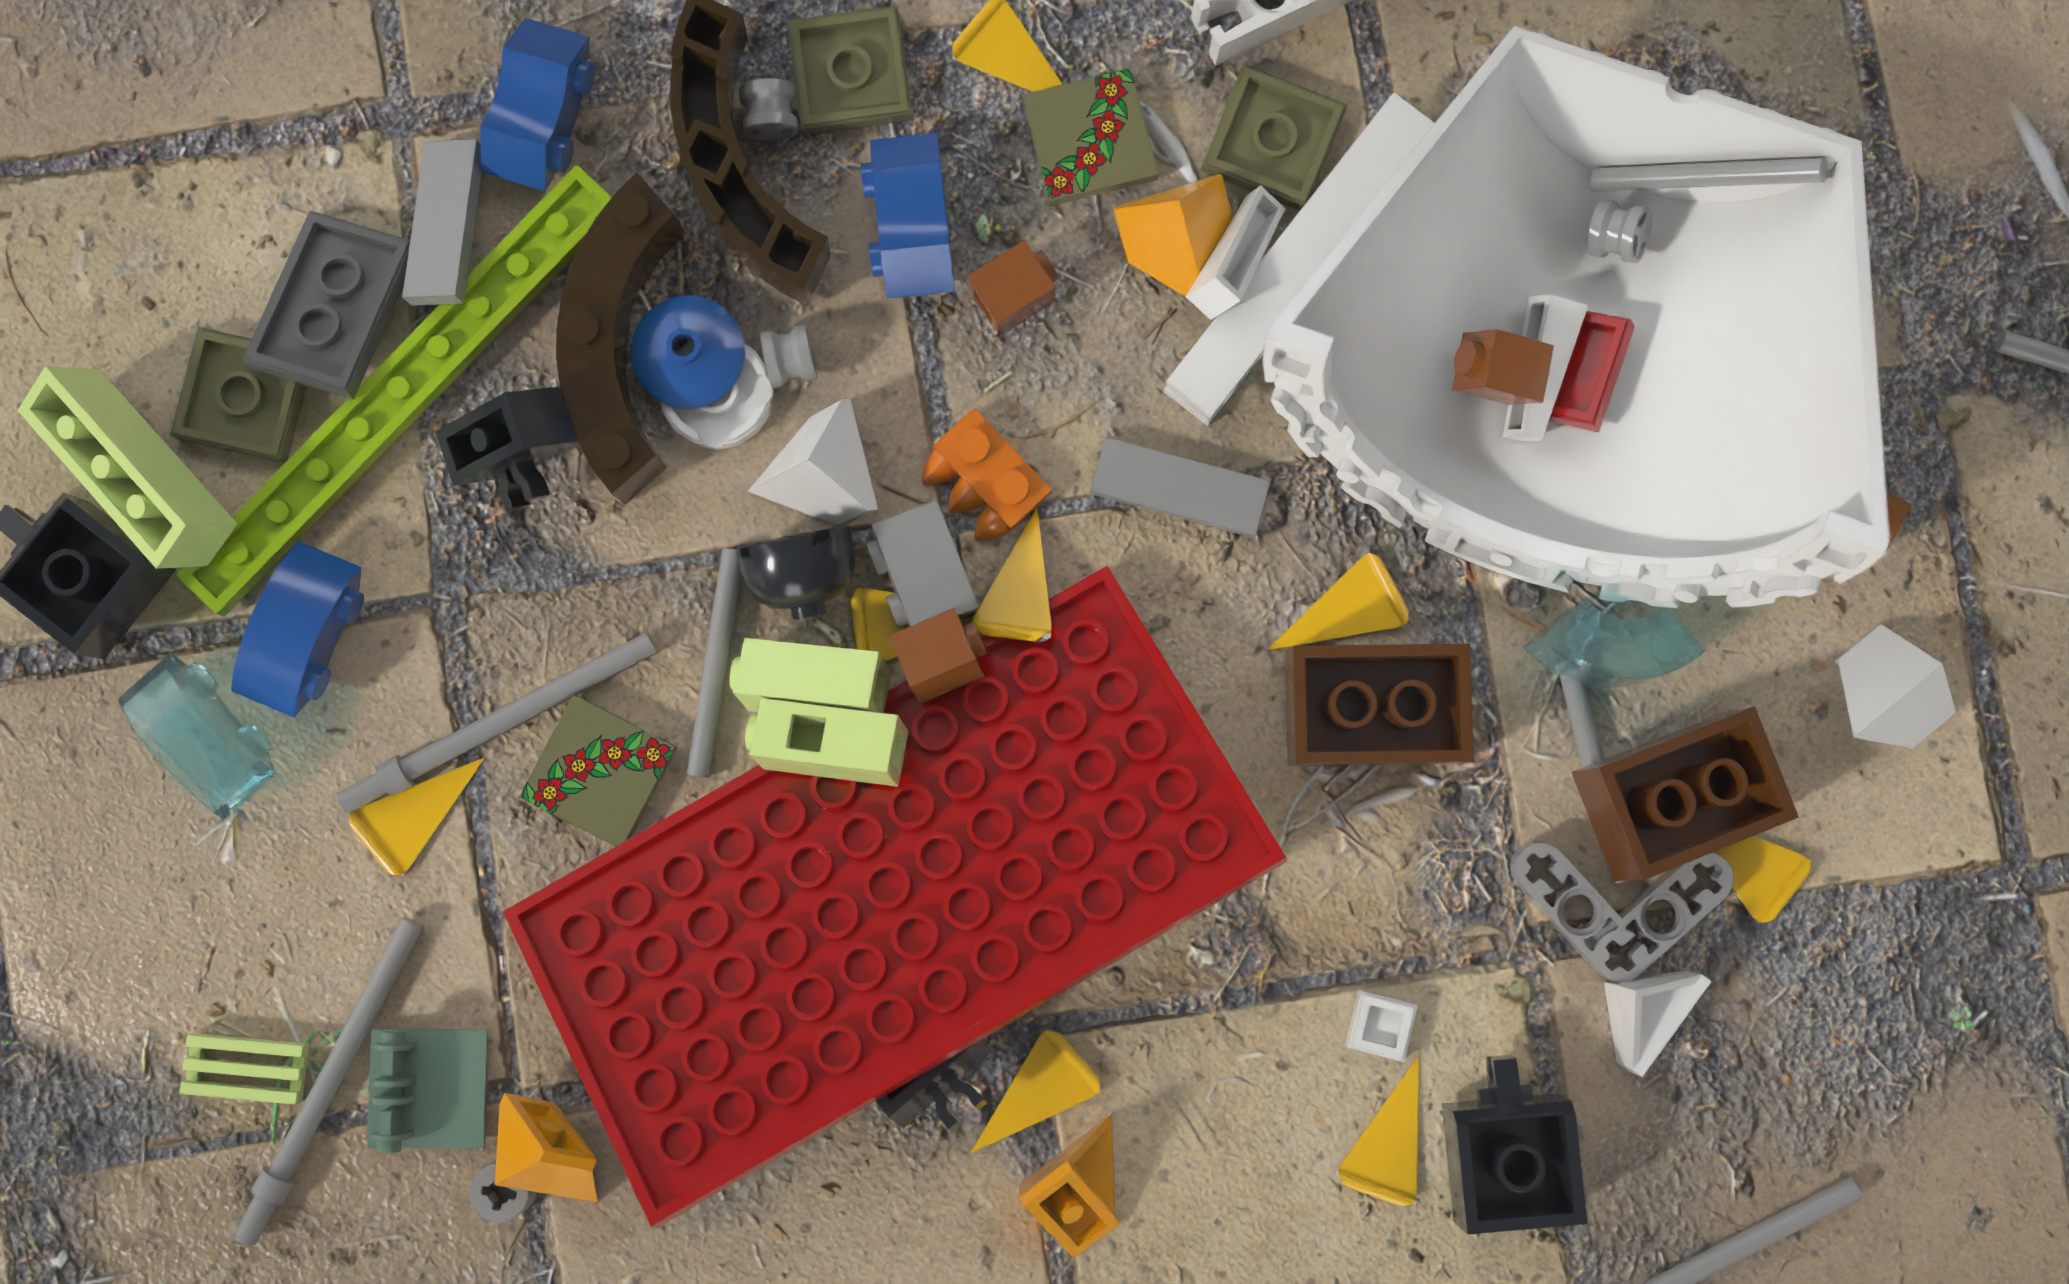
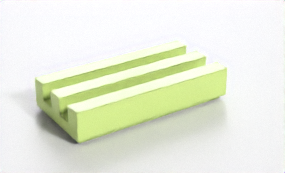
[179,1033,309,1105]

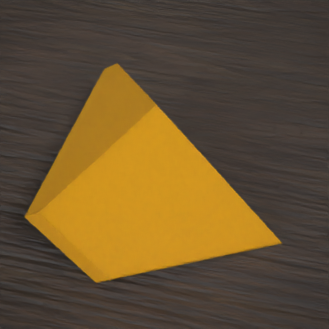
[1112,174,1233,297]
[495,1093,598,1202]
[1019,1113,1120,1259]

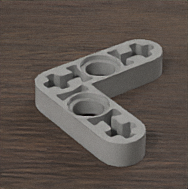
[1510,841,1734,982]

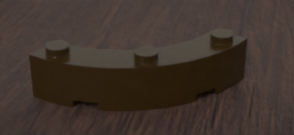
[669,0,831,306]
[556,172,685,504]

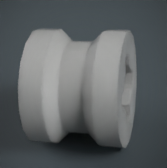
[739,78,798,141]
[1587,199,1652,263]
[760,323,818,388]
[470,1161,538,1223]

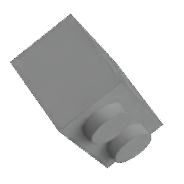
[865,500,979,629]

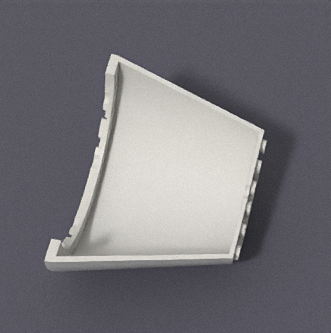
[1263,26,1889,608]

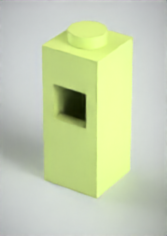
[730,638,892,713]
[745,698,909,787]

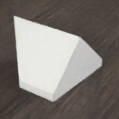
[747,399,878,525]
[1834,624,1956,749]
[1604,971,1711,1077]

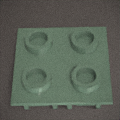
[367,1029,489,1153]

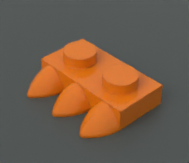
[922,408,1052,541]

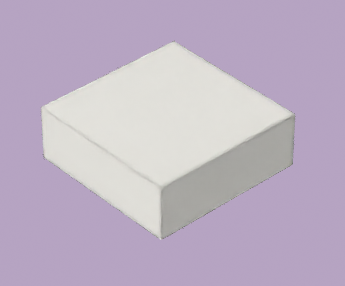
[1345,989,1418,1062]

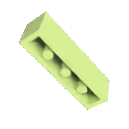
[17,366,237,569]

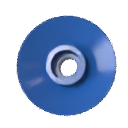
[631,295,745,409]

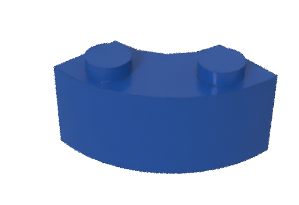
[480,18,596,191]
[861,133,955,299]
[231,541,364,718]

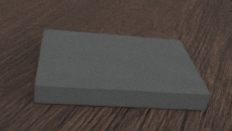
[242,211,410,400]

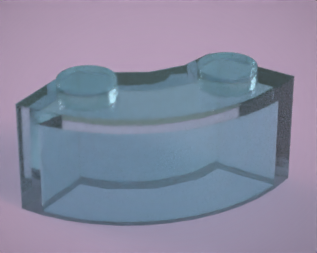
[1523,600,1706,687]
[118,652,277,821]

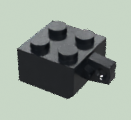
[0,492,177,660]
[1442,1055,1588,1235]

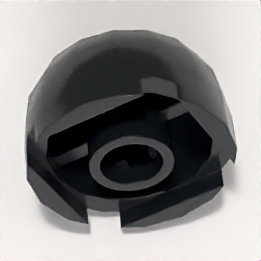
[736,525,855,620]

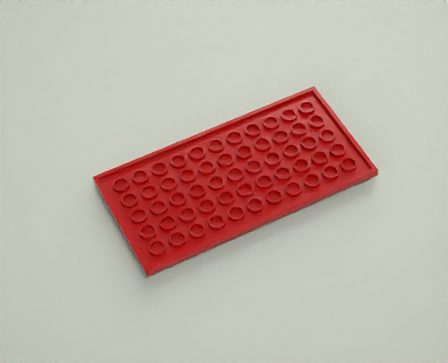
[502,566,1287,1228]

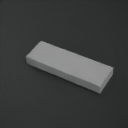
[402,139,482,306]
[1090,437,1270,538]

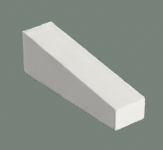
[1186,186,1285,320]
[1502,294,1588,442]

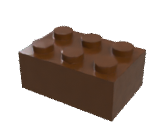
[1285,644,1474,766]
[1571,706,1799,882]

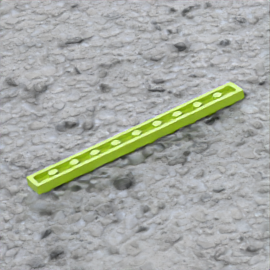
[176,164,612,616]

